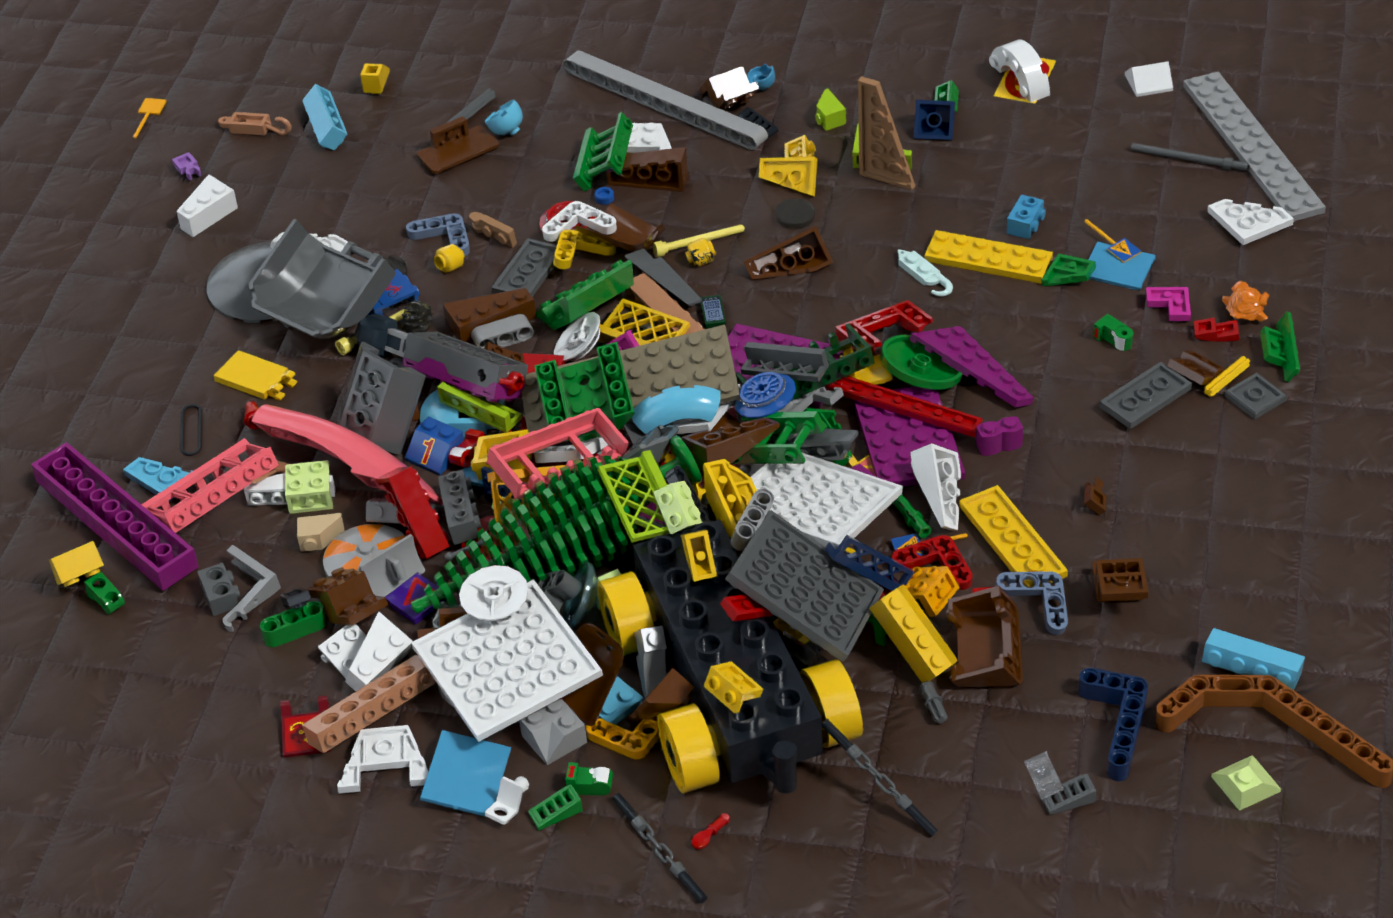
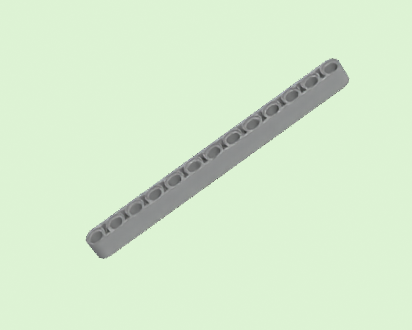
[563,50,768,150]

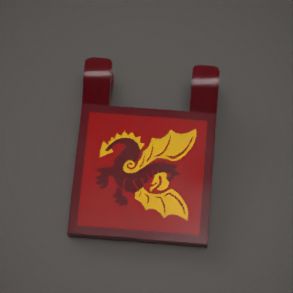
[280,695,331,758]

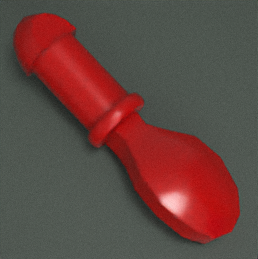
[691,813,730,849]

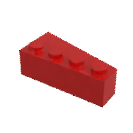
[375,466,450,558]

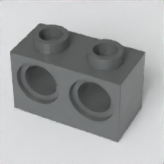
[197,563,241,616]

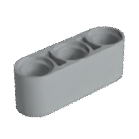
[471,314,534,349]
[731,489,774,551]

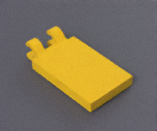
[214,350,297,401]

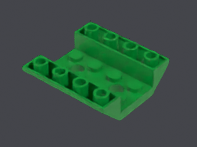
[536,260,634,330]
[535,342,635,442]

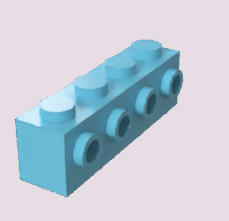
[302,84,347,151]
[1202,628,1305,690]

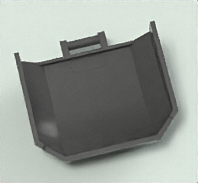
[249,219,396,339]

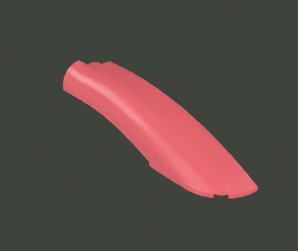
[252,404,443,505]

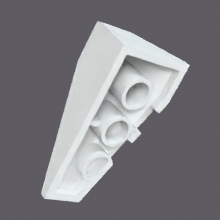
[910,443,961,532]

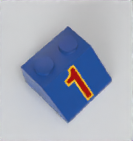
[405,416,464,476]

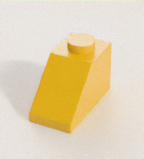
[681,530,717,581]

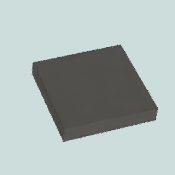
[1225,373,1287,420]

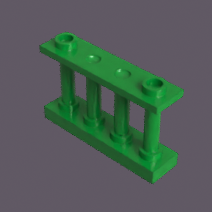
[573,112,633,192]
[731,411,826,464]

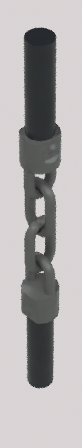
[822,719,938,837]
[613,793,707,904]

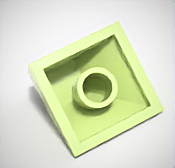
[1211,755,1281,811]

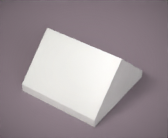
[1125,62,1173,97]

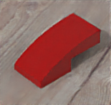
[1194,317,1240,342]

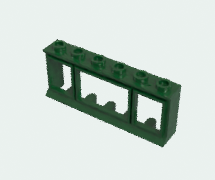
[736,323,875,401]

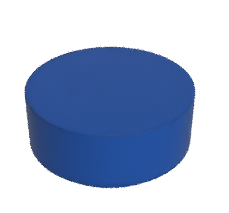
[594,187,614,205]

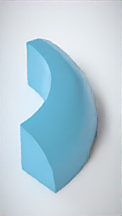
[632,385,720,434]

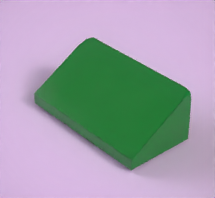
[934,80,959,113]

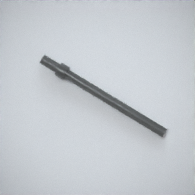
[1131,143,1248,171]

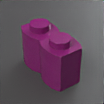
[976,416,1023,456]

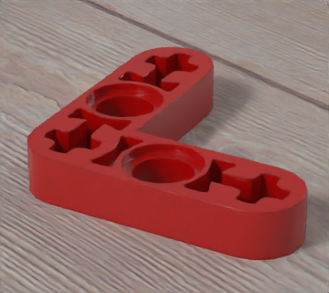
[892,535,973,590]

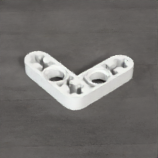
[542,201,617,242]
[533,436,608,463]

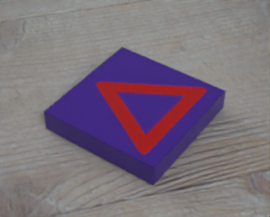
[385,572,446,625]

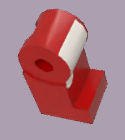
[448,429,485,468]

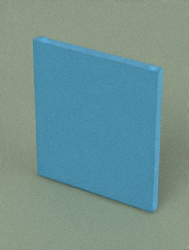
[1089,242,1156,291]

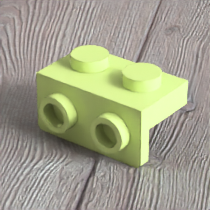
[654,481,702,534]

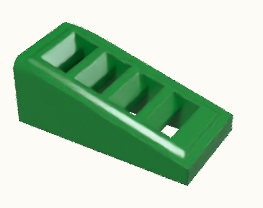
[528,784,583,830]

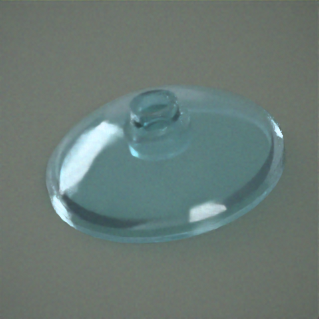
[563,562,599,628]

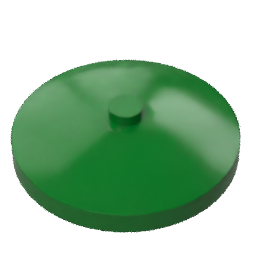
[880,335,963,390]

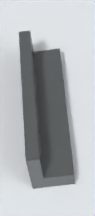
[740,342,829,382]

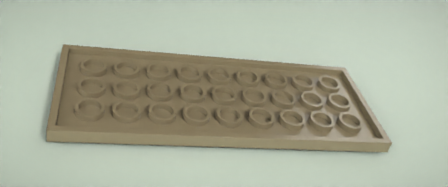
[521,325,741,446]

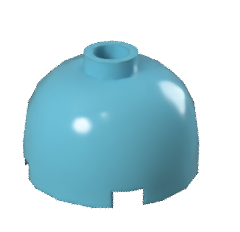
[485,99,523,135]

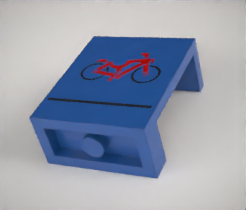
[368,269,420,315]

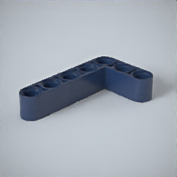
[1078,668,1148,781]

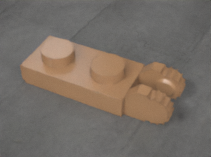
[468,212,517,248]

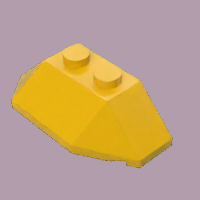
[703,459,757,538]

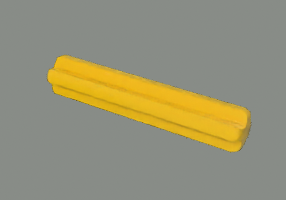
[1204,356,1250,397]

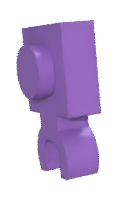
[172,152,201,180]

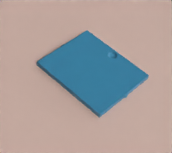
[420,730,511,817]

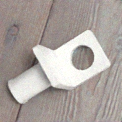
[485,776,529,825]

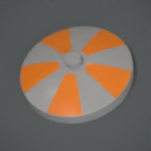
[323,524,406,577]

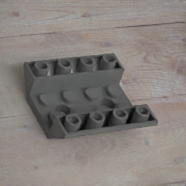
[337,342,426,454]

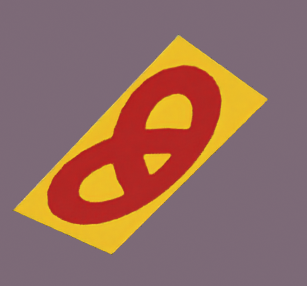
[994,58,1056,104]

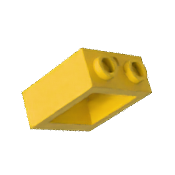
[471,429,533,480]

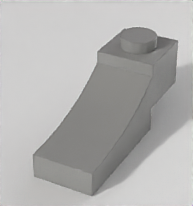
[634,626,667,699]

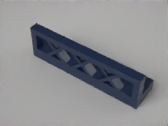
[824,535,915,591]

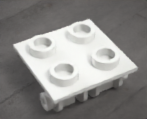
[318,624,366,679]

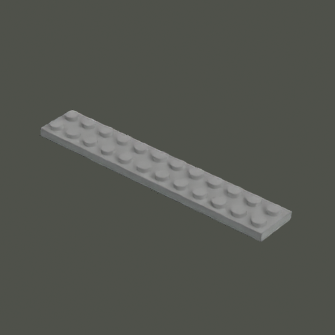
[1183,72,1326,222]

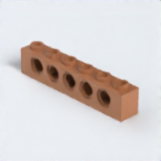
[302,655,437,753]

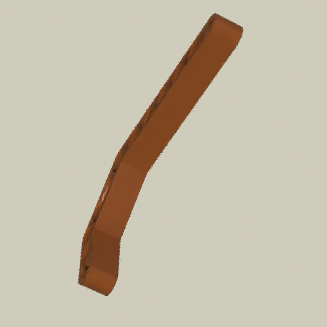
[1155,675,1393,788]

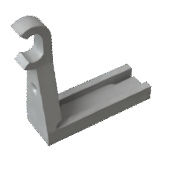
[223,545,281,632]

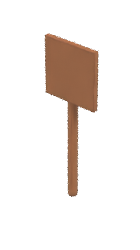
[252,461,289,485]

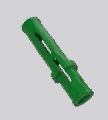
[892,494,931,538]

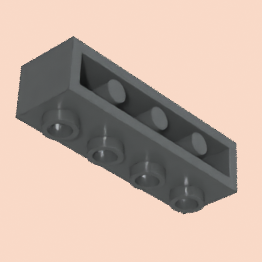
[438,470,482,545]

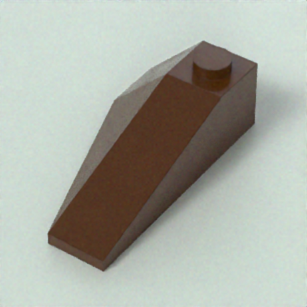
[743,226,833,280]
[682,417,780,471]
[627,668,694,723]

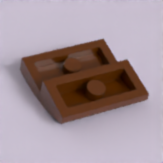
[1167,351,1225,385]

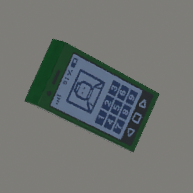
[700,295,726,329]

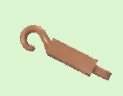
[218,112,292,135]

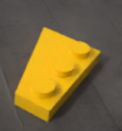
[759,157,817,197]

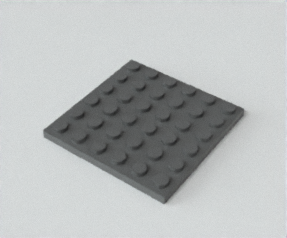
[725,510,884,662]

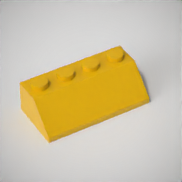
[869,584,958,683]

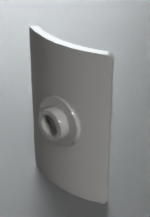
[359,534,425,597]

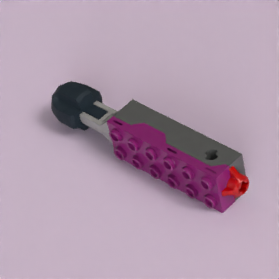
[355,314,528,402]

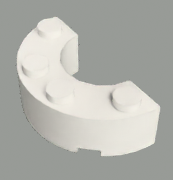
[989,40,1050,103]

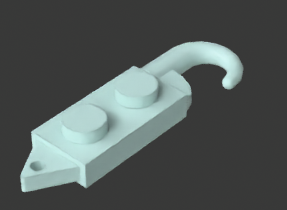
[898,249,953,297]

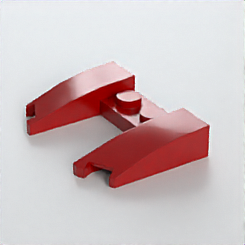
[835,300,933,349]

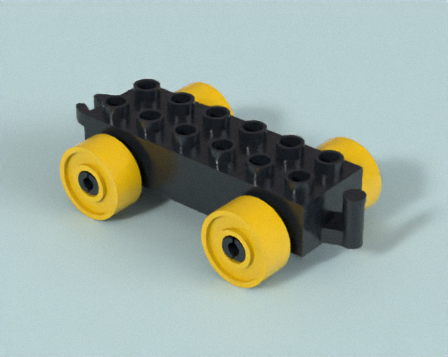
[597,519,863,794]

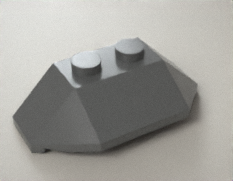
[621,425,679,472]

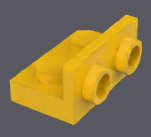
[784,135,816,157]
[704,661,763,713]

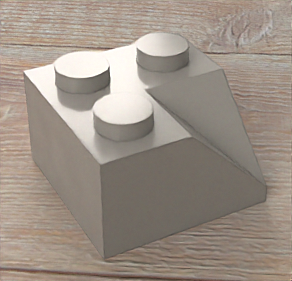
[519,698,587,765]

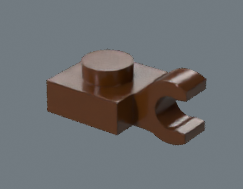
[1084,476,1107,515]

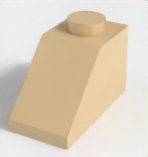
[297,513,344,552]

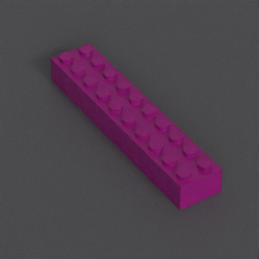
[31,442,199,591]

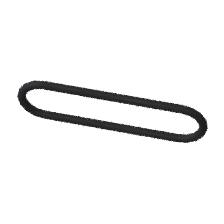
[181,404,202,456]

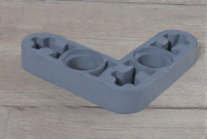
[406,214,470,256]
[995,572,1068,635]

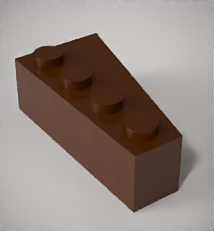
[606,147,688,192]
[443,288,536,343]

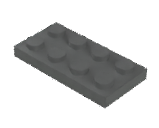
[492,238,557,297]
[1100,362,1192,429]

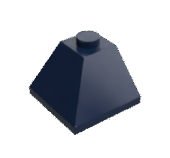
[914,100,956,140]

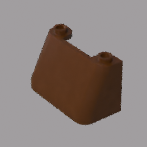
[946,586,1023,687]

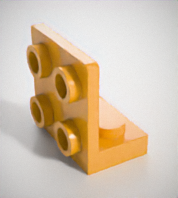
[905,566,960,617]

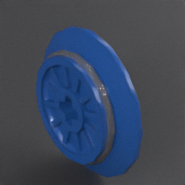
[734,372,796,418]

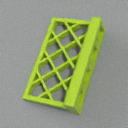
[598,450,682,542]

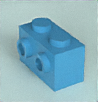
[1007,194,1046,239]

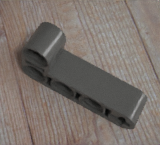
[538,570,582,612]

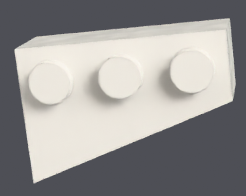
[176,175,238,237]
[345,612,413,691]

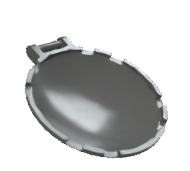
[206,241,291,329]

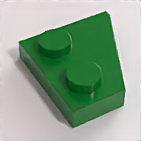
[1041,254,1096,286]

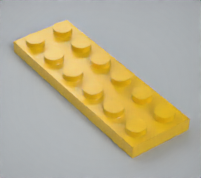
[924,230,1053,284]
[959,485,1068,588]

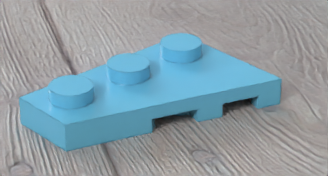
[123,457,193,502]

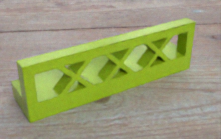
[437,382,522,433]

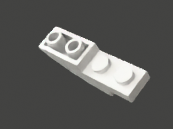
[244,473,336,505]

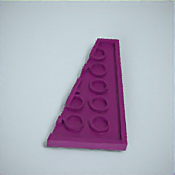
[909,326,1034,407]

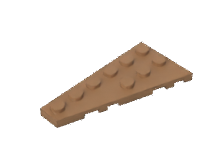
[858,76,915,190]

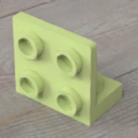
[285,460,333,514]

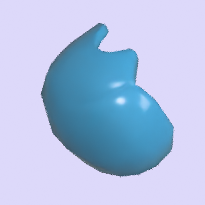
[747,64,775,90]

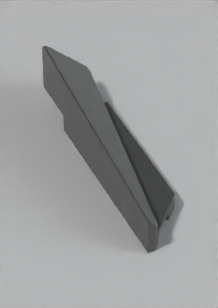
[770,429,858,461]

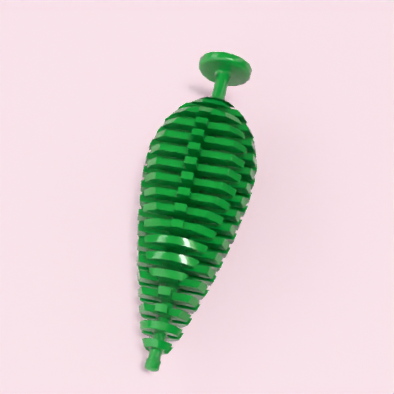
[411,435,702,613]

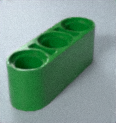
[260,601,327,647]

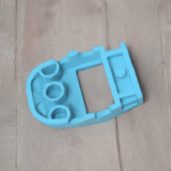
[420,390,506,437]

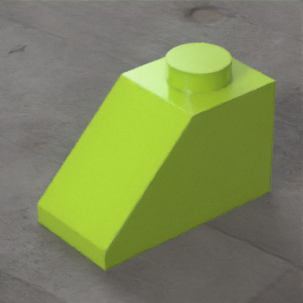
[815,89,846,131]

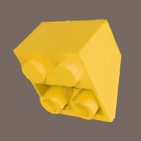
[49,541,104,587]

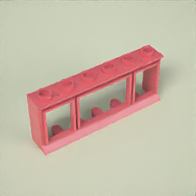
[486,408,628,500]
[141,438,279,533]

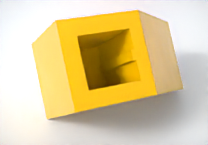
[361,64,390,94]

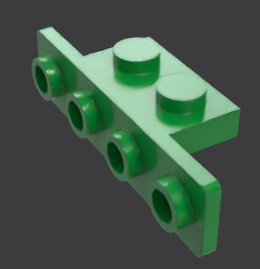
[1260,311,1300,382]

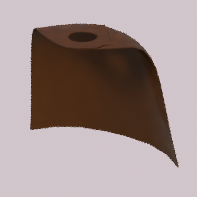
[575,203,665,252]
[563,624,624,726]

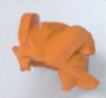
[1222,281,1269,321]

